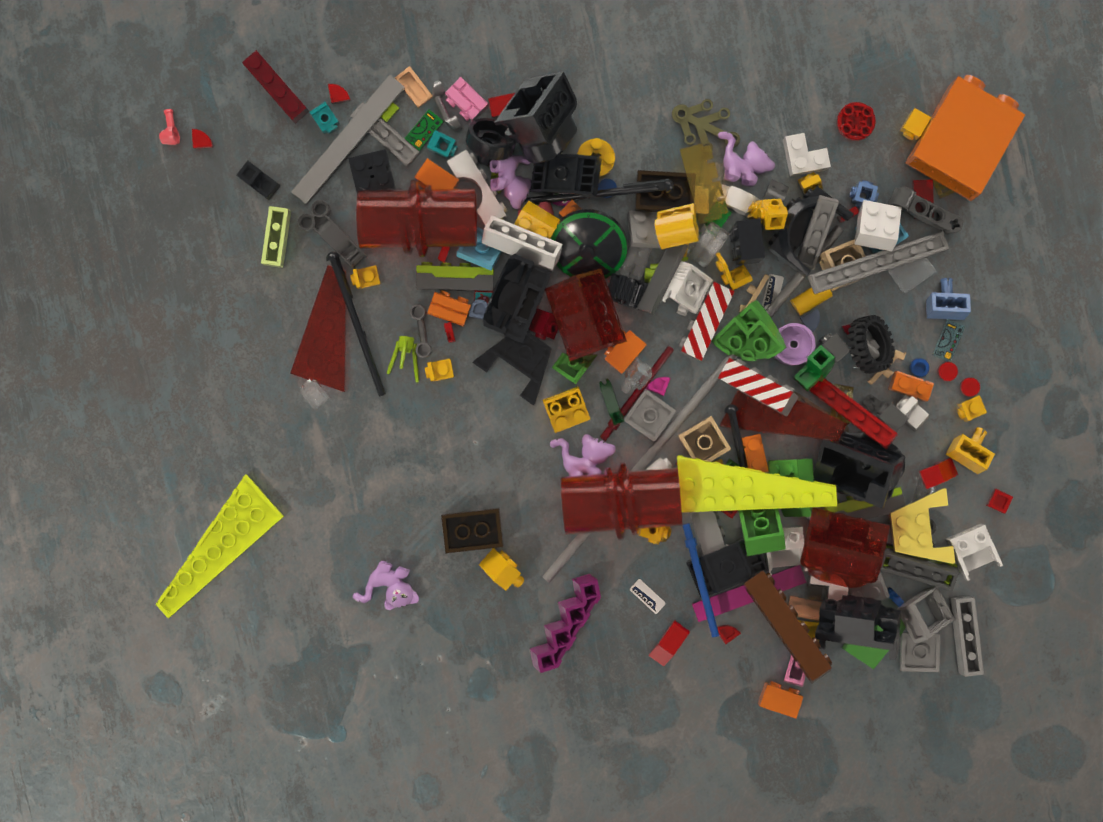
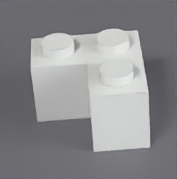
[783,133,831,177]

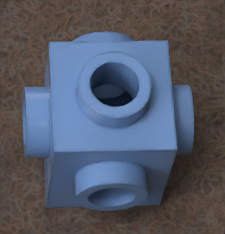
[849,180,879,209]

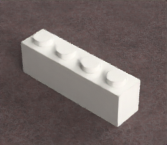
[482,215,563,272]

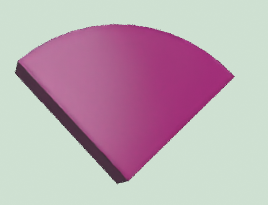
[646,377,671,396]

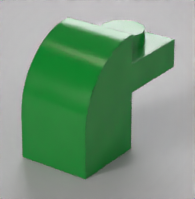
[794,345,835,392]

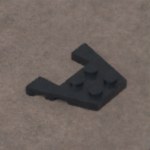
[472,331,552,406]

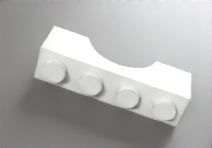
[447,150,508,226]

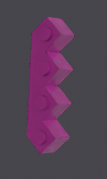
[530,574,601,673]

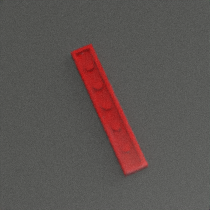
[809,379,898,449]

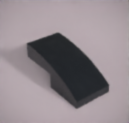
[236,160,281,200]

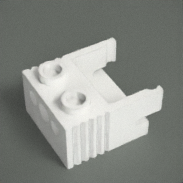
[661,261,713,316]
[945,524,1003,581]
[764,526,808,575]

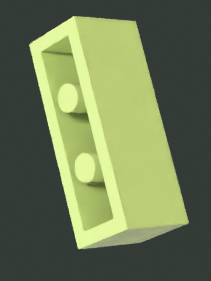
[261,206,291,268]

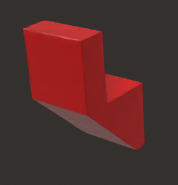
[918,458,958,489]
[648,620,690,667]

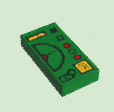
[405,109,444,151]

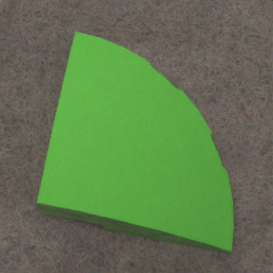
[711,300,787,361]

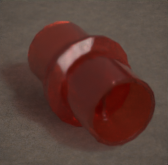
[356,180,477,257]
[561,462,683,541]

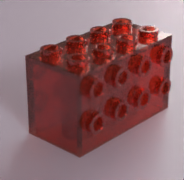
[545,268,627,361]

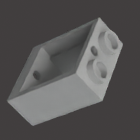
[897,586,955,643]

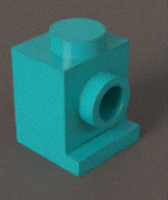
[310,102,340,134]
[427,130,458,159]

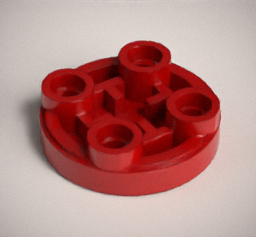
[837,102,876,141]

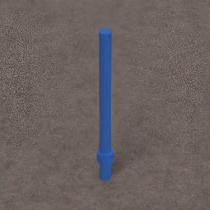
[682,523,719,638]

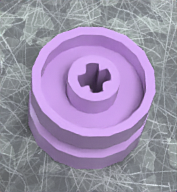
[774,323,816,366]

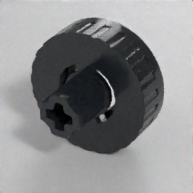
[465,118,516,166]

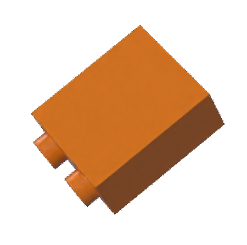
[905,75,1026,201]

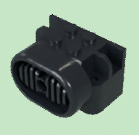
[494,72,577,164]
[813,430,906,509]

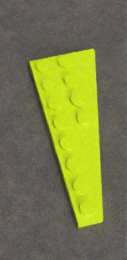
[677,455,837,513]
[156,474,284,619]

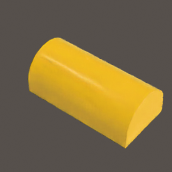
[790,287,833,317]

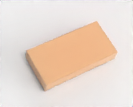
[395,66,433,109]
[788,595,822,621]

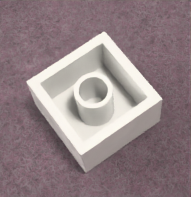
[854,200,902,252]

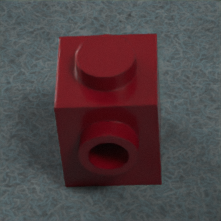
[529,309,563,340]

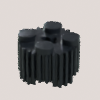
[605,273,648,310]

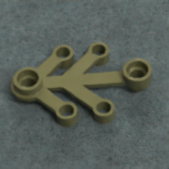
[672,99,740,154]

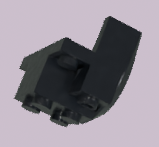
[768,186,854,277]
[483,254,552,343]
[815,595,901,660]

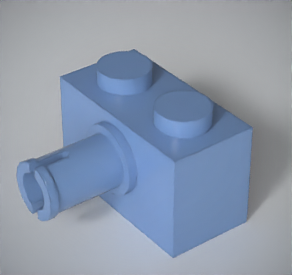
[926,278,971,320]

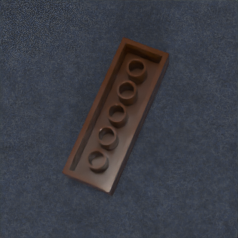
[744,571,832,684]

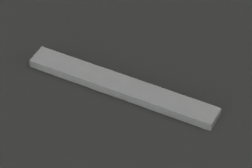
[291,75,405,205]
[808,231,950,294]

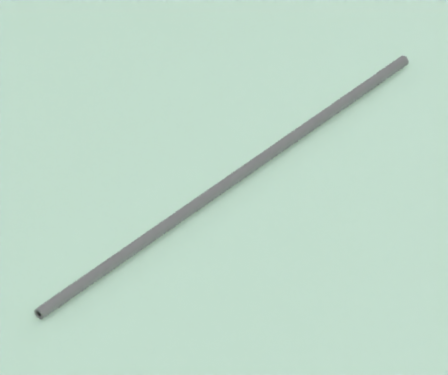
[542,225,844,583]

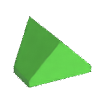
[552,353,597,385]

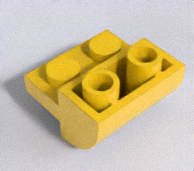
[654,203,699,250]
[542,386,591,433]

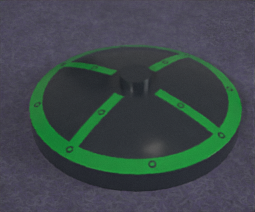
[551,209,628,282]

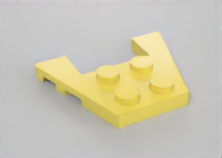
[890,488,955,564]

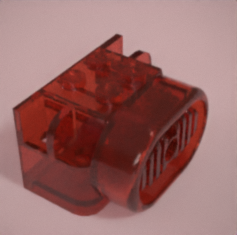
[800,508,890,588]

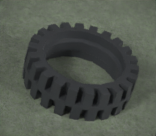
[848,315,895,374]

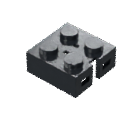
[348,149,396,197]

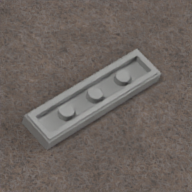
[350,102,420,167]
[797,195,839,270]

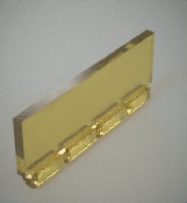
[680,144,729,224]

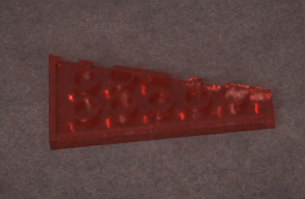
[290,265,346,392]
[719,390,847,441]

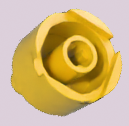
[577,138,615,179]

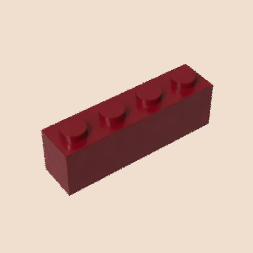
[242,50,309,124]

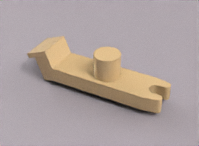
[738,274,769,313]
[867,350,906,385]

